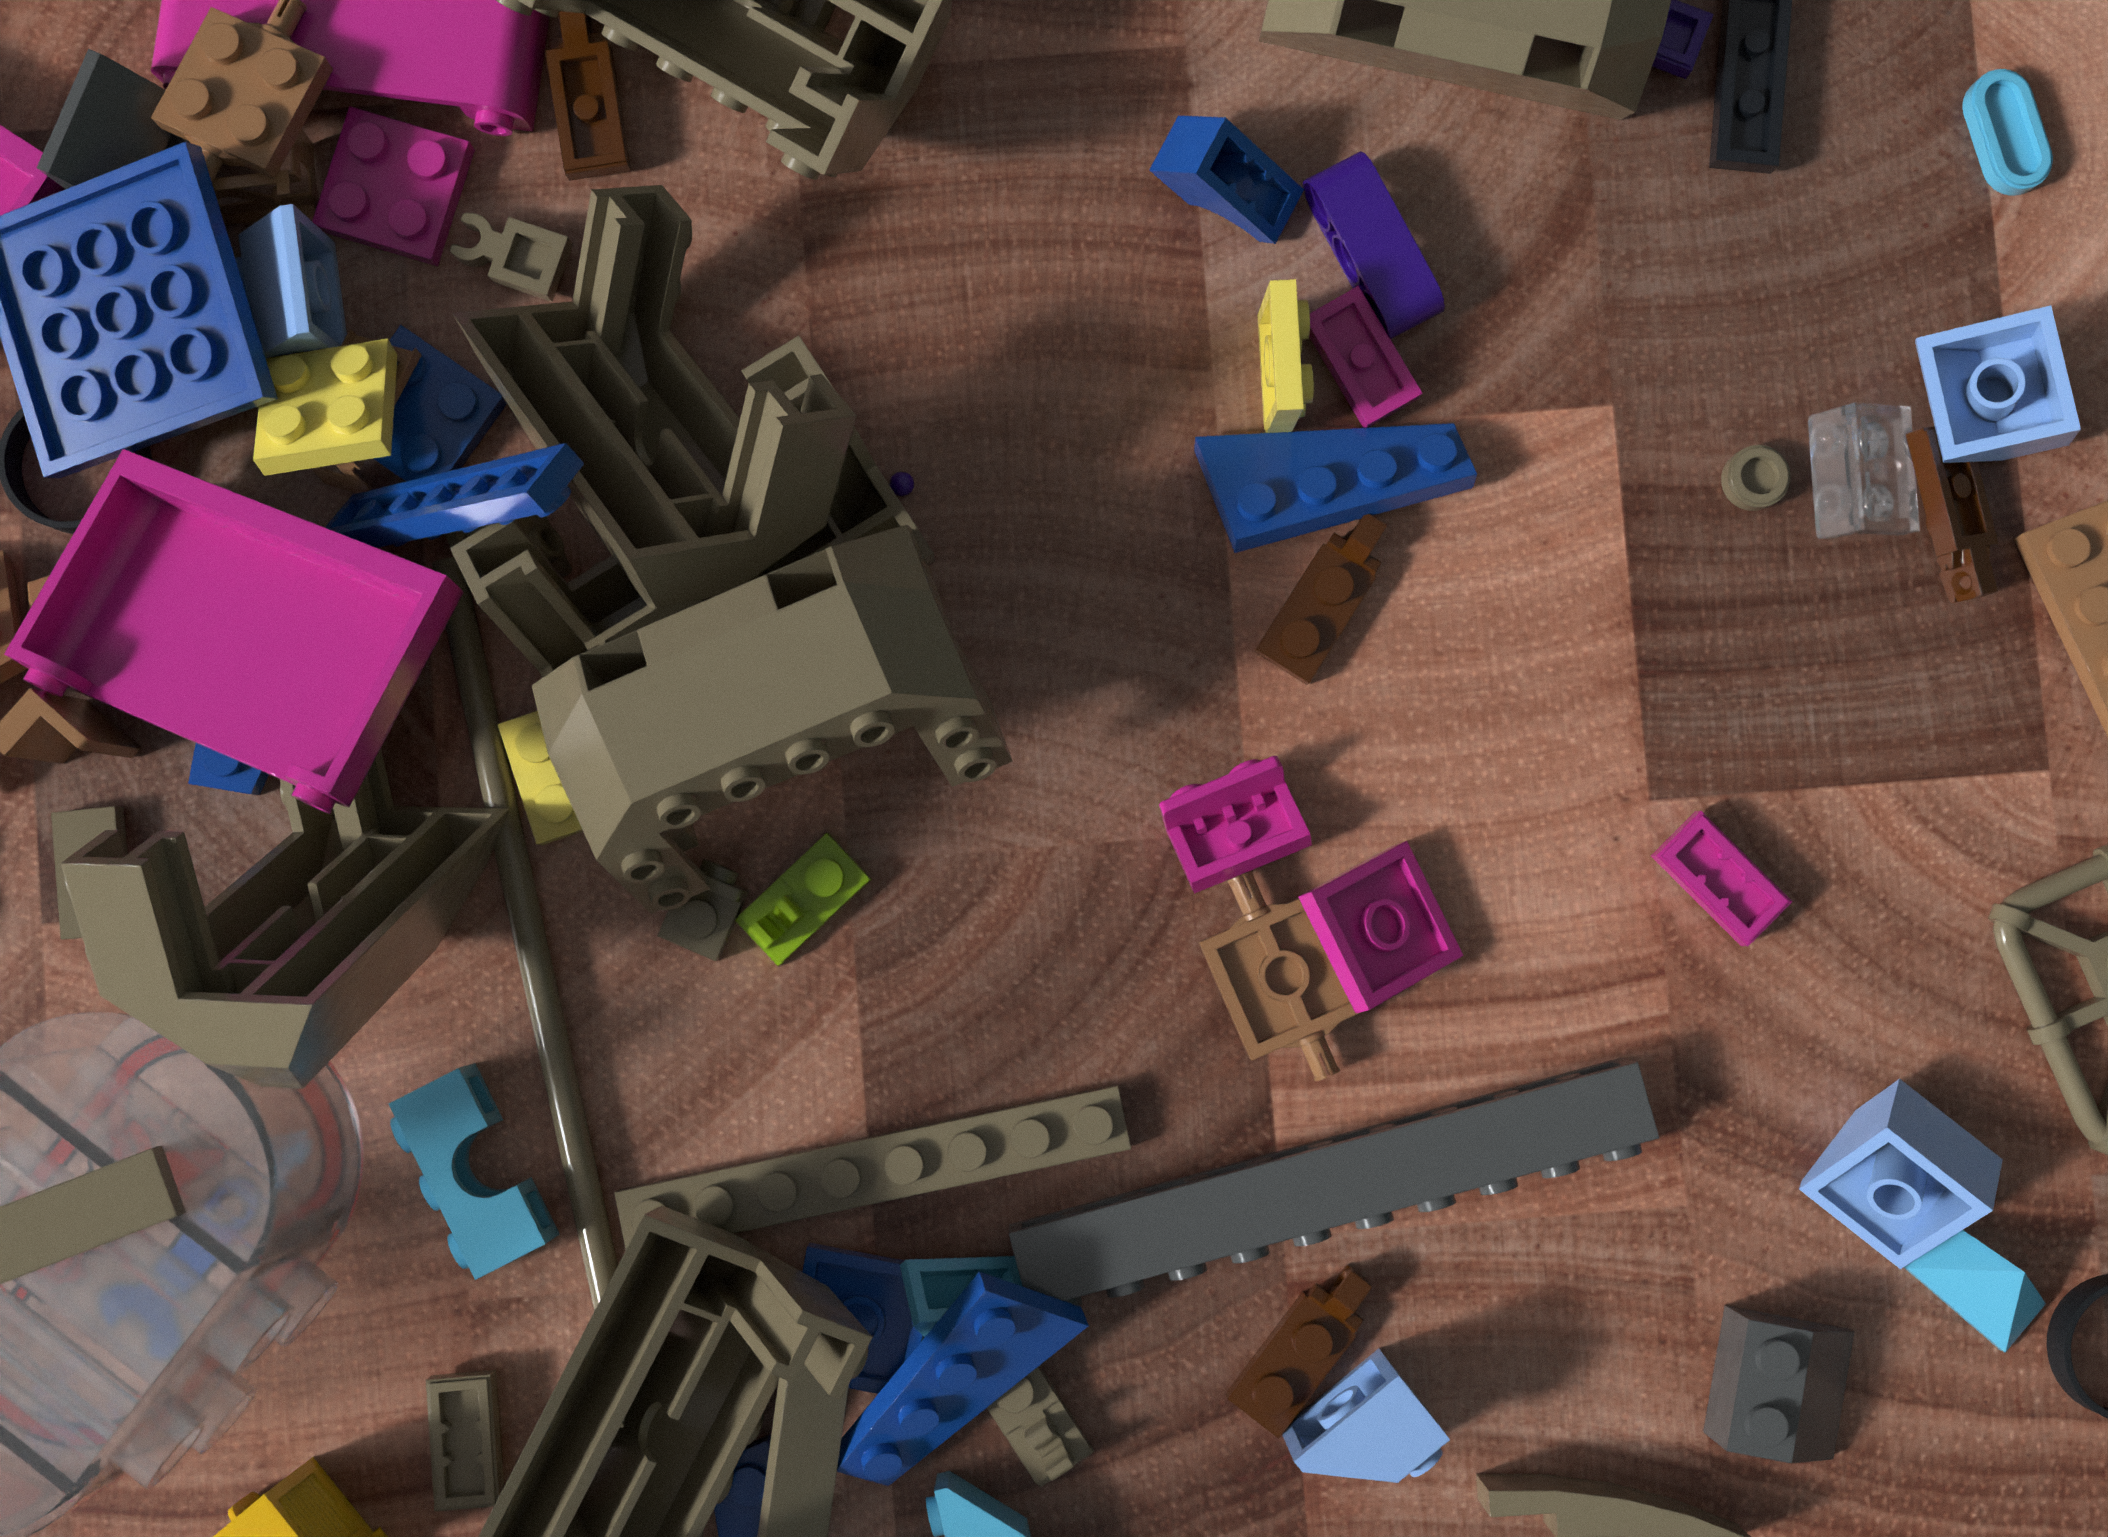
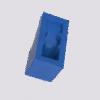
[1149,116,1304,244]

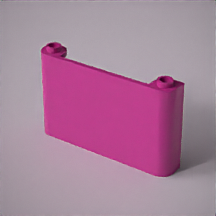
[151,0,550,136]
[4,449,463,814]

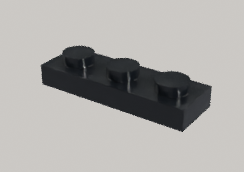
[1709,0,1792,174]

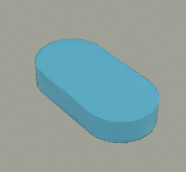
[1962,69,2053,196]

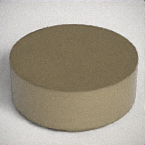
[1721,445,1791,511]

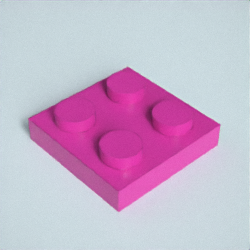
[312,106,475,266]
[1298,841,1464,1013]

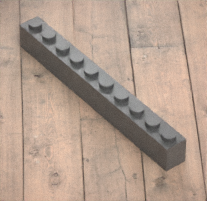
[1009,1058,1659,1306]

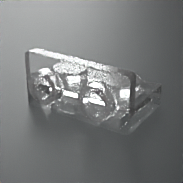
[1808,402,1920,539]

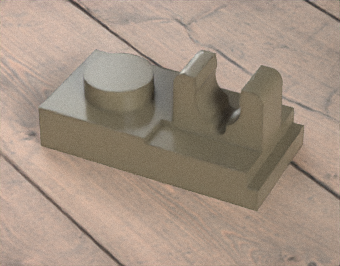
[987,1365,1094,1487]

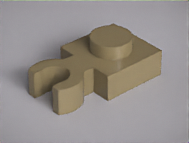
[449,213,573,302]

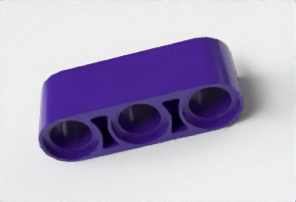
[1303,151,1445,339]

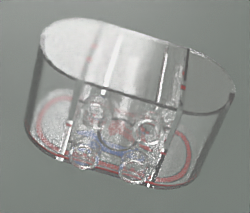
[0,1012,364,1537]

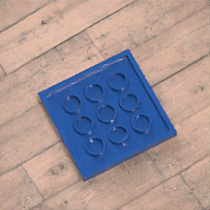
[0,142,278,478]

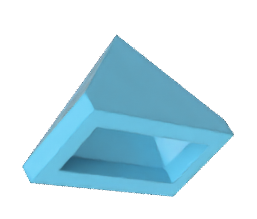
[1904,1230,2046,1353]
[900,1256,1022,1337]

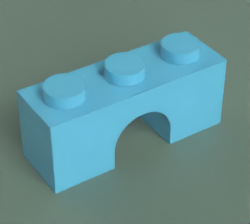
[389,1063,560,1280]

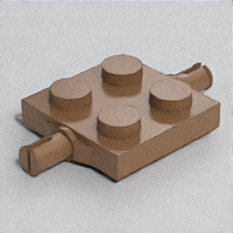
[151,0,333,183]
[1198,870,1361,1081]

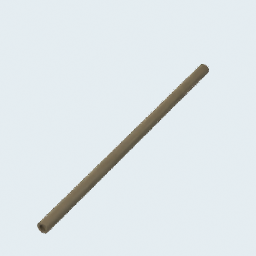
[432,557,618,1311]

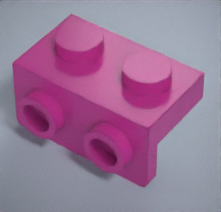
[1159,756,1312,894]

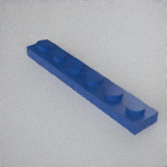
[324,443,584,548]

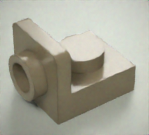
[657,859,749,961]

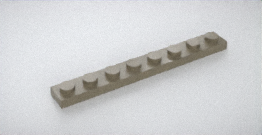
[614,1084,1131,1249]

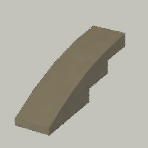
[1476,1474,1751,1537]

